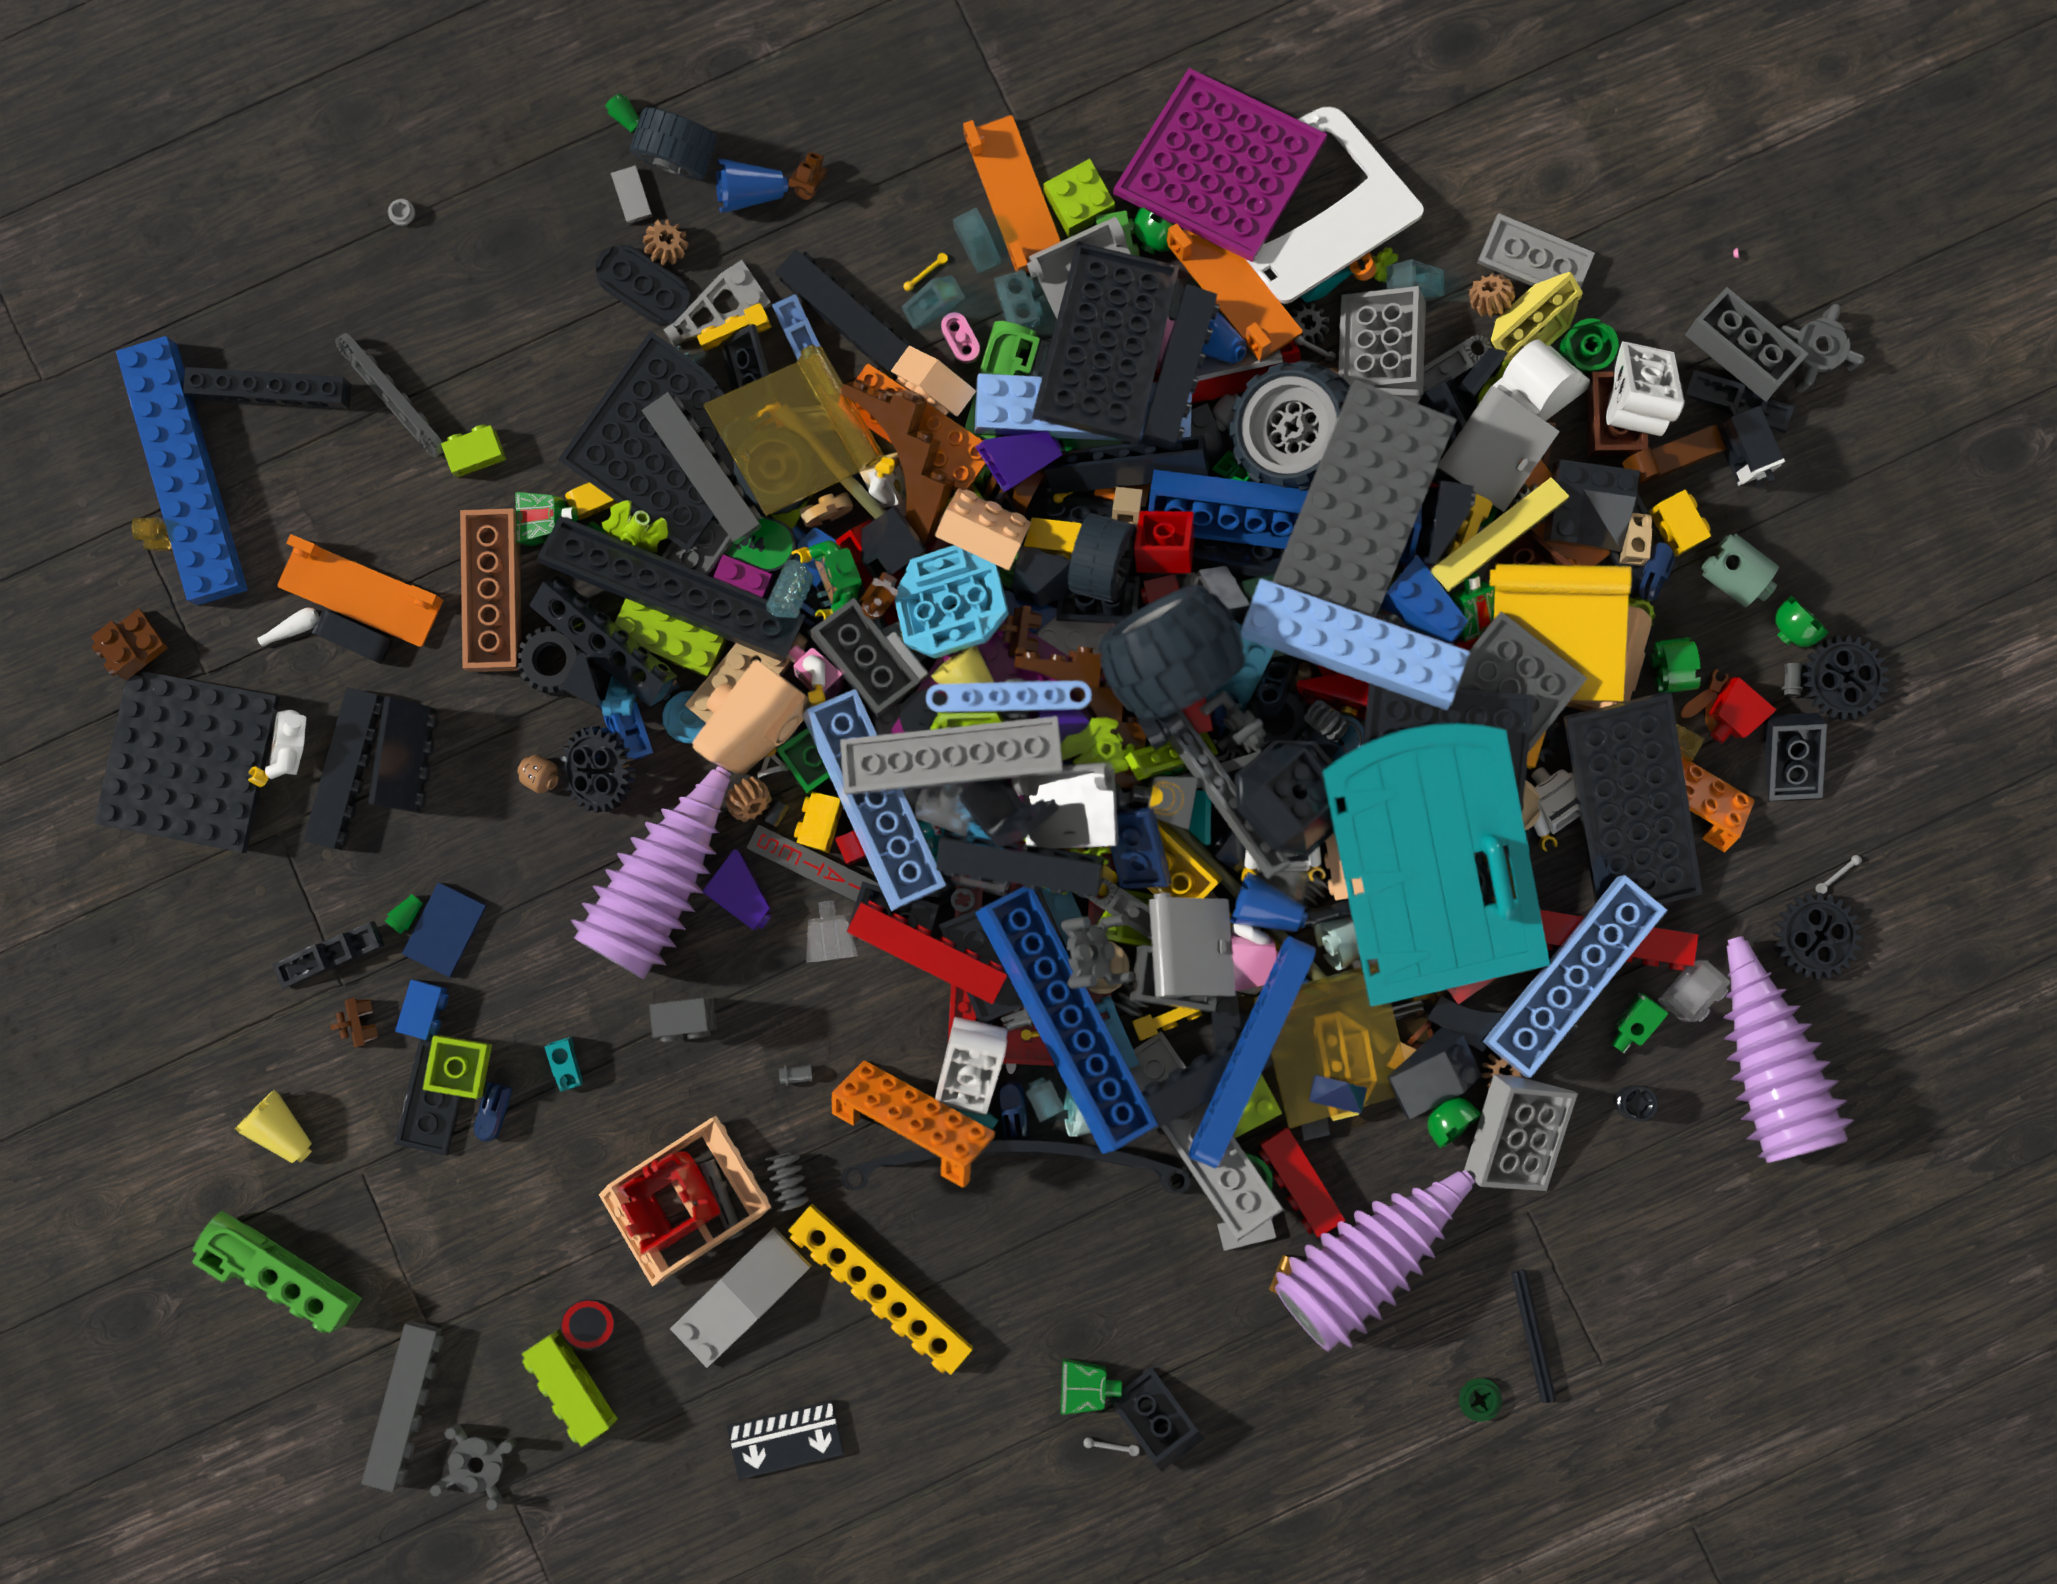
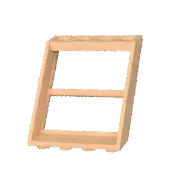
[599,1116,771,1287]

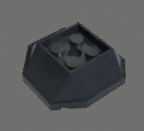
[1234,740,1347,858]

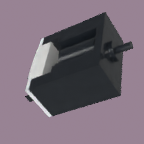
[1718,404,1785,490]

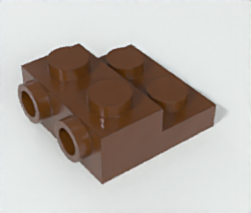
[91,608,168,681]

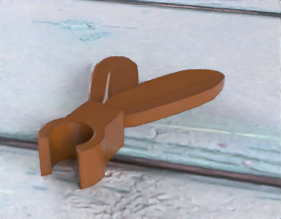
[1680,669,1729,731]

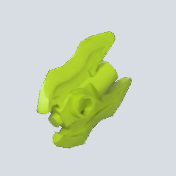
[602,500,668,553]
[1061,718,1134,774]

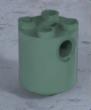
[1700,534,1779,608]

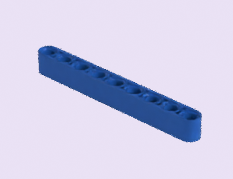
[1189,937,1315,1168]

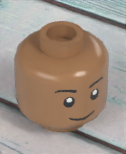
[518,754,559,794]

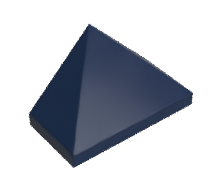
[1309,1075,1367,1114]

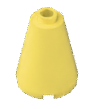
[931,646,1001,712]
[235,1090,312,1163]

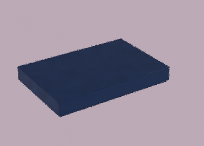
[1110,808,1172,889]
[402,882,487,977]

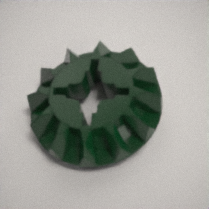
[1458,1377,1502,1422]

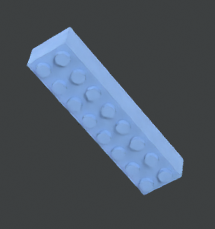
[974,374,1192,442]
[1241,578,1469,710]
[802,689,946,911]
[1482,875,1667,1077]

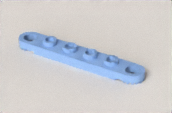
[926,681,1091,712]

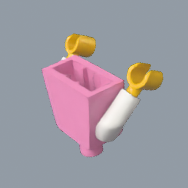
[788,645,844,707]
[1229,913,1279,995]

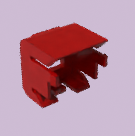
[618,1151,720,1256]

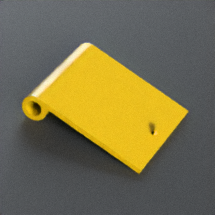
[1490,564,1631,701]

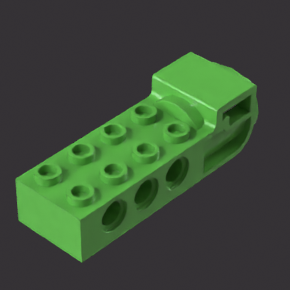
[965,321,1040,488]
[192,1211,362,1333]

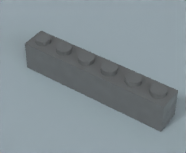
[641,392,762,545]
[361,1320,444,1492]

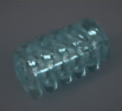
[766,560,814,618]

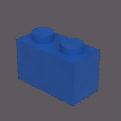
[395,980,449,1040]

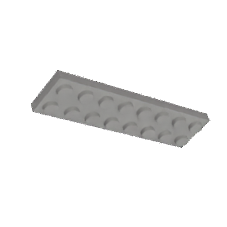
[840,717,1063,795]
[1129,1031,1283,1241]

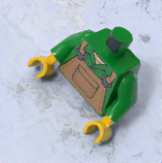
[791,540,862,620]

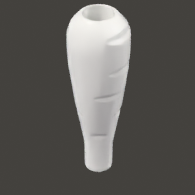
[257,607,319,647]

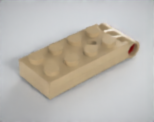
[685,632,809,723]

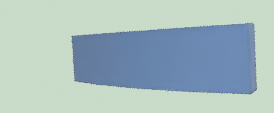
[772,294,841,402]

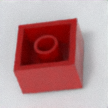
[1134,511,1195,573]

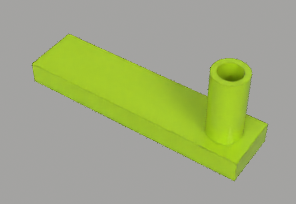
[1125,732,1219,780]

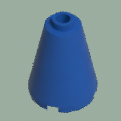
[716,159,788,213]
[1201,311,1247,364]
[1230,872,1308,932]

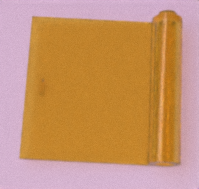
[704,345,884,516]
[1254,962,1404,1128]

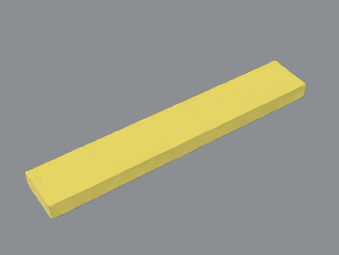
[1431,477,1569,591]

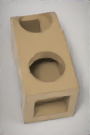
[1620,513,1652,566]

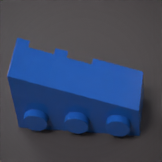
[1381,555,1468,645]

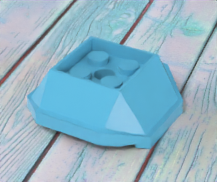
[895,545,1009,658]

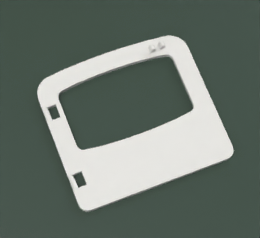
[1246,107,1423,304]

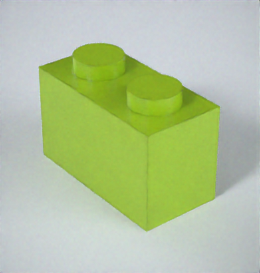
[441,424,507,478]

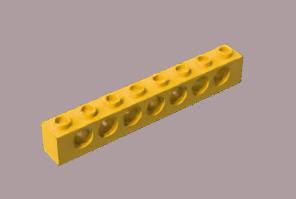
[789,1204,973,1375]

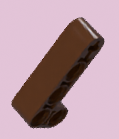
[1622,425,1727,486]

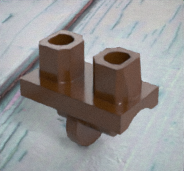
[788,152,828,200]
[858,572,899,619]
[996,605,1042,657]
[330,997,378,1048]

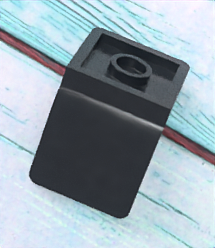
[959,778,1060,848]

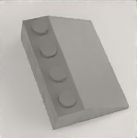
[1338,286,1426,396]
[1464,1074,1577,1191]

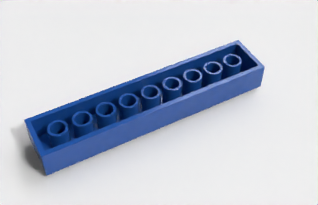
[116,336,248,605]
[1148,470,1422,565]
[975,887,1158,1154]

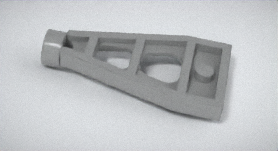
[663,260,771,347]

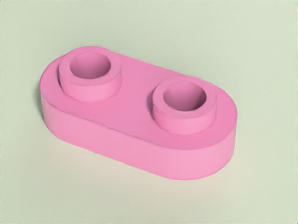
[941,312,980,364]

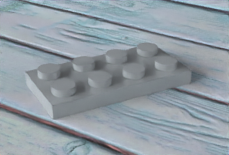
[1477,213,1595,288]

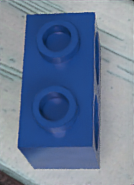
[603,702,653,761]

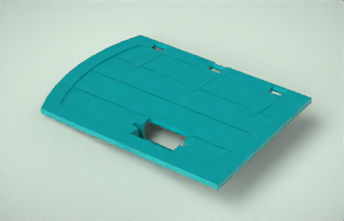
[1322,723,1550,1007]

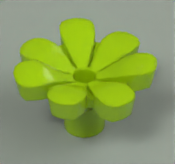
[1372,247,1398,282]

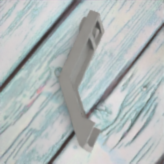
[670,1227,811,1368]

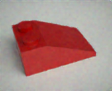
[1296,673,1369,720]

